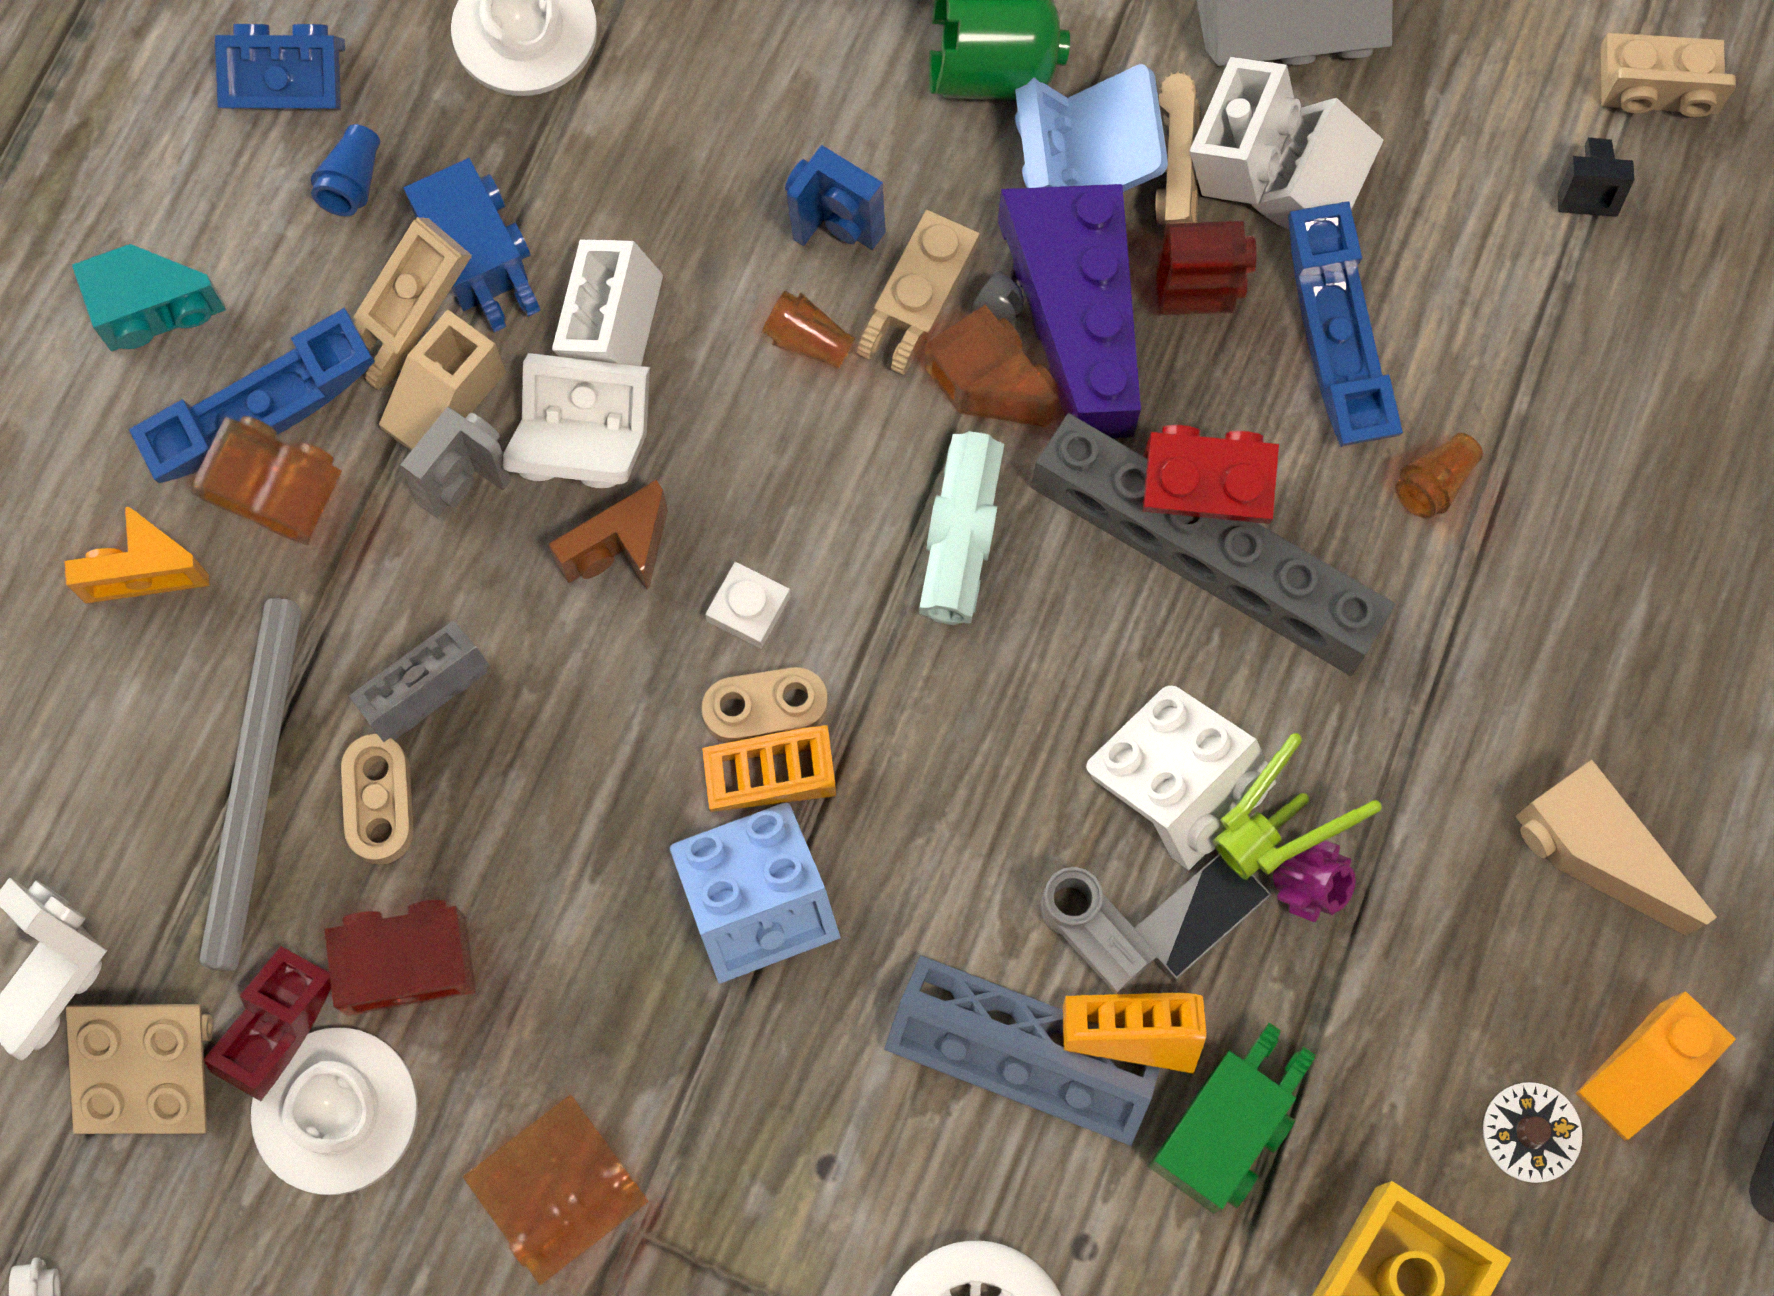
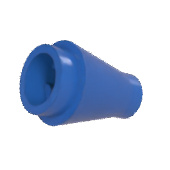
[311,124,381,216]

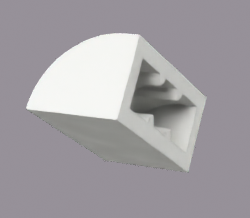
[1252,98,1383,229]
[552,240,663,366]

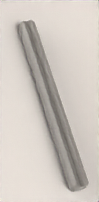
[199,598,301,971]

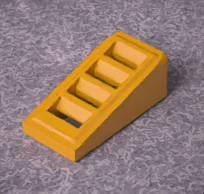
[702,725,836,812]
[1063,993,1206,1073]

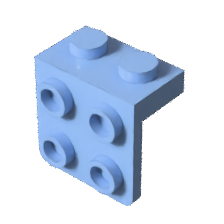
[1015,64,1168,192]

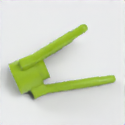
[1212,733,1382,880]

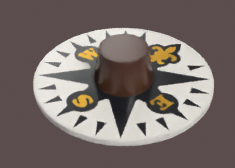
[1483,1082,1582,1183]

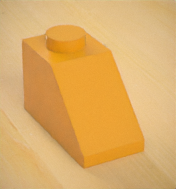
[1575,991,1736,1141]

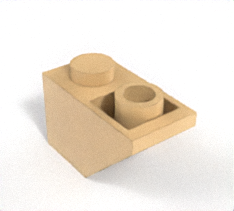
[379,309,506,451]

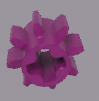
[1273,840,1356,922]

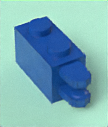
[403,158,541,332]

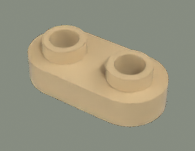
[702,667,828,743]
[341,734,413,865]

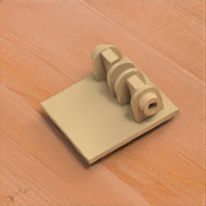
[66,1004,213,1134]

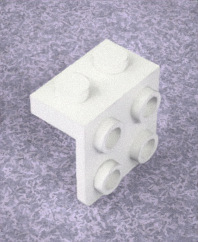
[503,353,650,488]
[1086,686,1276,870]
[0,878,107,1060]

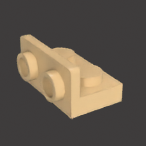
[1601,33,1736,117]

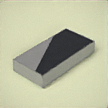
[1134,854,1271,982]

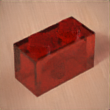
[324,900,476,1016]

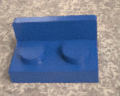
[215,24,345,109]
[785,145,886,251]

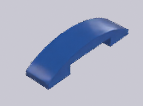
[1288,201,1403,447]
[129,308,375,484]

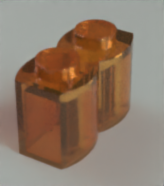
[192,416,342,546]

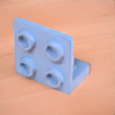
[670,803,841,984]

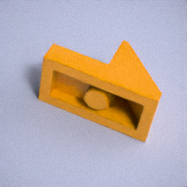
[65,507,210,604]

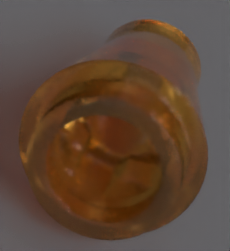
[761,290,856,369]
[1395,432,1483,519]

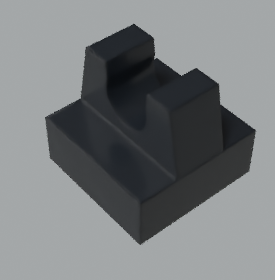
[1557,137,1635,217]

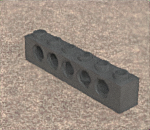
[1031,413,1396,676]

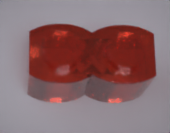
[1156,221,1257,316]

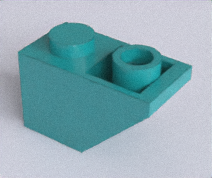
[72,244,226,352]

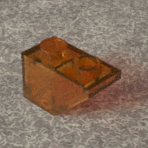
[924,304,1059,427]

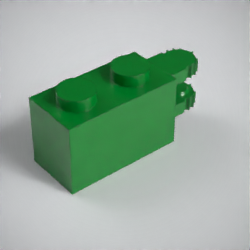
[1147,1023,1316,1214]

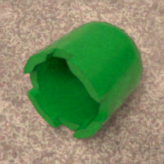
[929,0,1070,101]

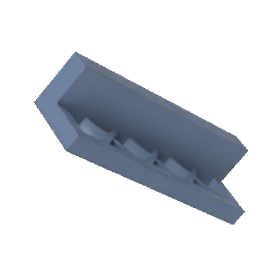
[884,955,1160,1146]

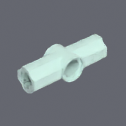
[919,431,1004,625]

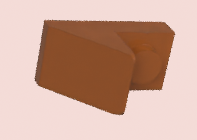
[549,480,668,589]

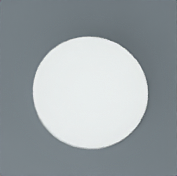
[451,0,597,96]
[251,1028,418,1195]

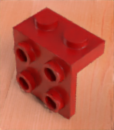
[1143,425,1279,524]

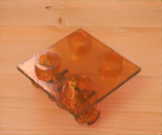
[462,1094,649,1286]

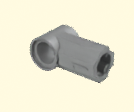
[1040,867,1159,994]

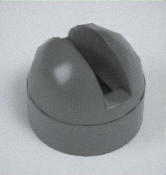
[971,271,1024,325]

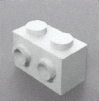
[1189,57,1301,205]

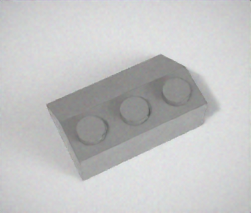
[1196,0,1393,69]

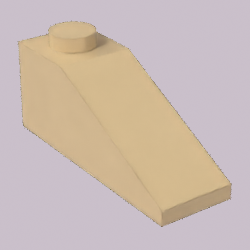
[1515,760,1717,936]

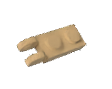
[1156,72,1201,247]
[857,210,980,375]
[353,217,472,390]

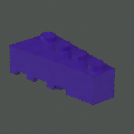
[998,184,1141,438]

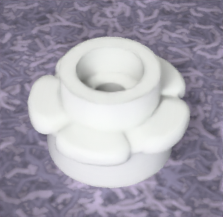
[9,1257,61,1296]

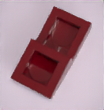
[203,946,335,1102]

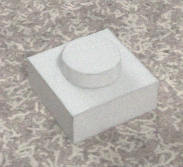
[705,562,791,649]

